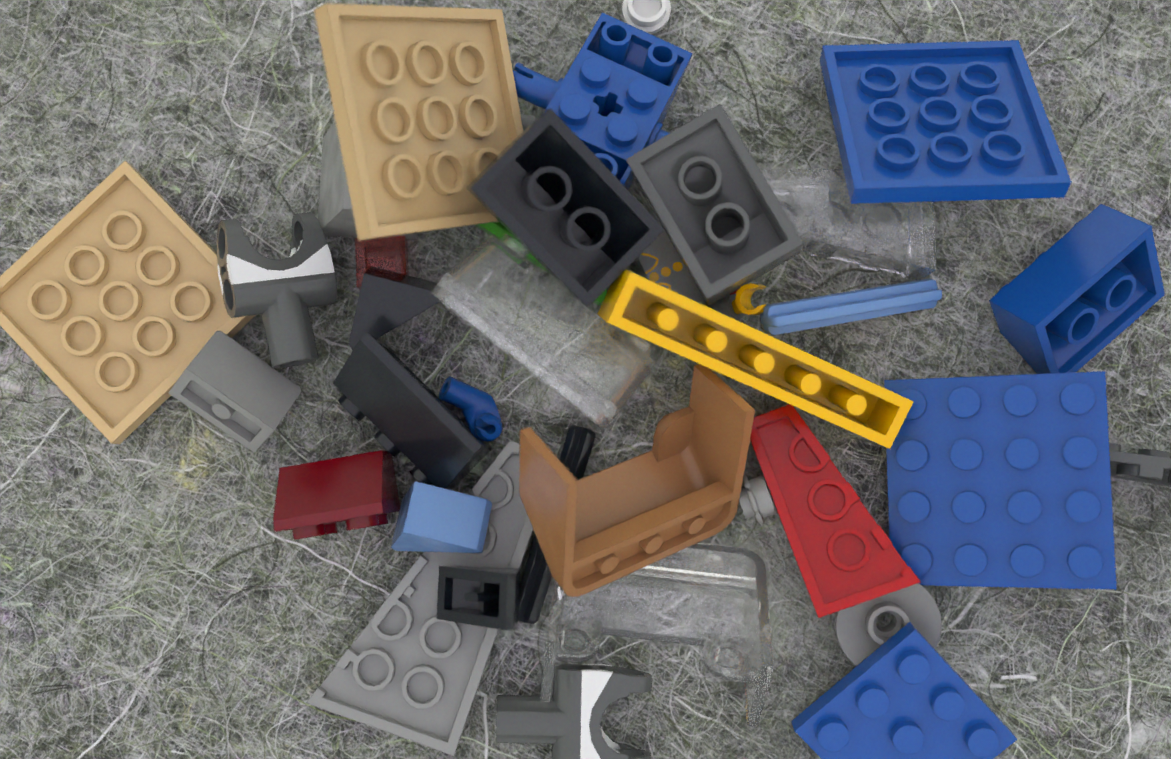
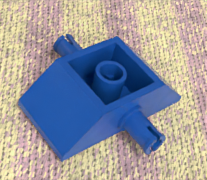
[513,12,693,190]

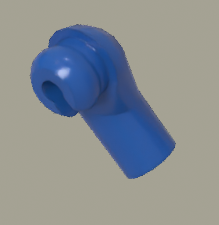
[439,376,503,442]

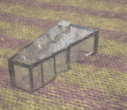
[760,169,937,281]

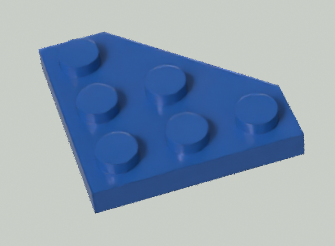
[791,622,1017,759]

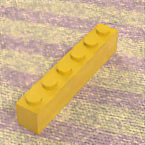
[597,269,913,449]

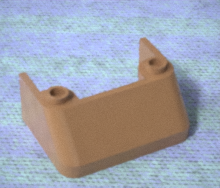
[519,364,755,597]

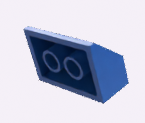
[989,204,1165,374]

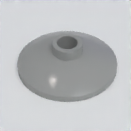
[835,583,942,666]

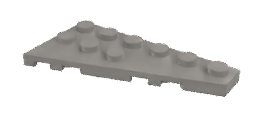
[306,441,558,756]

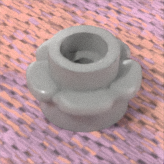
[739,475,777,524]

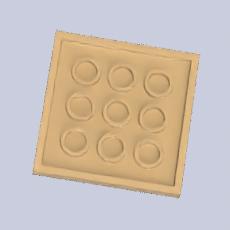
[314,3,523,241]
[0,161,256,444]

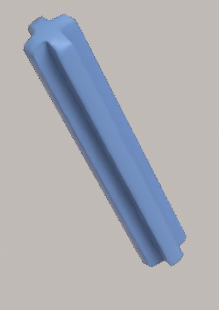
[760,278,942,335]

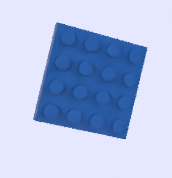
[820,40,1072,204]
[884,371,1117,590]

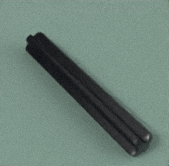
[519,425,596,624]

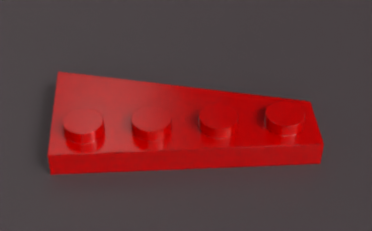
[750,404,921,618]

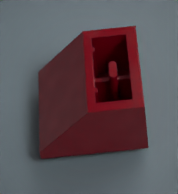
[273,450,400,540]

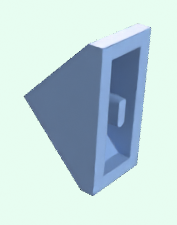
[391,481,492,553]

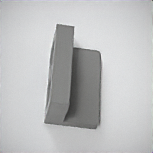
[168,331,301,453]

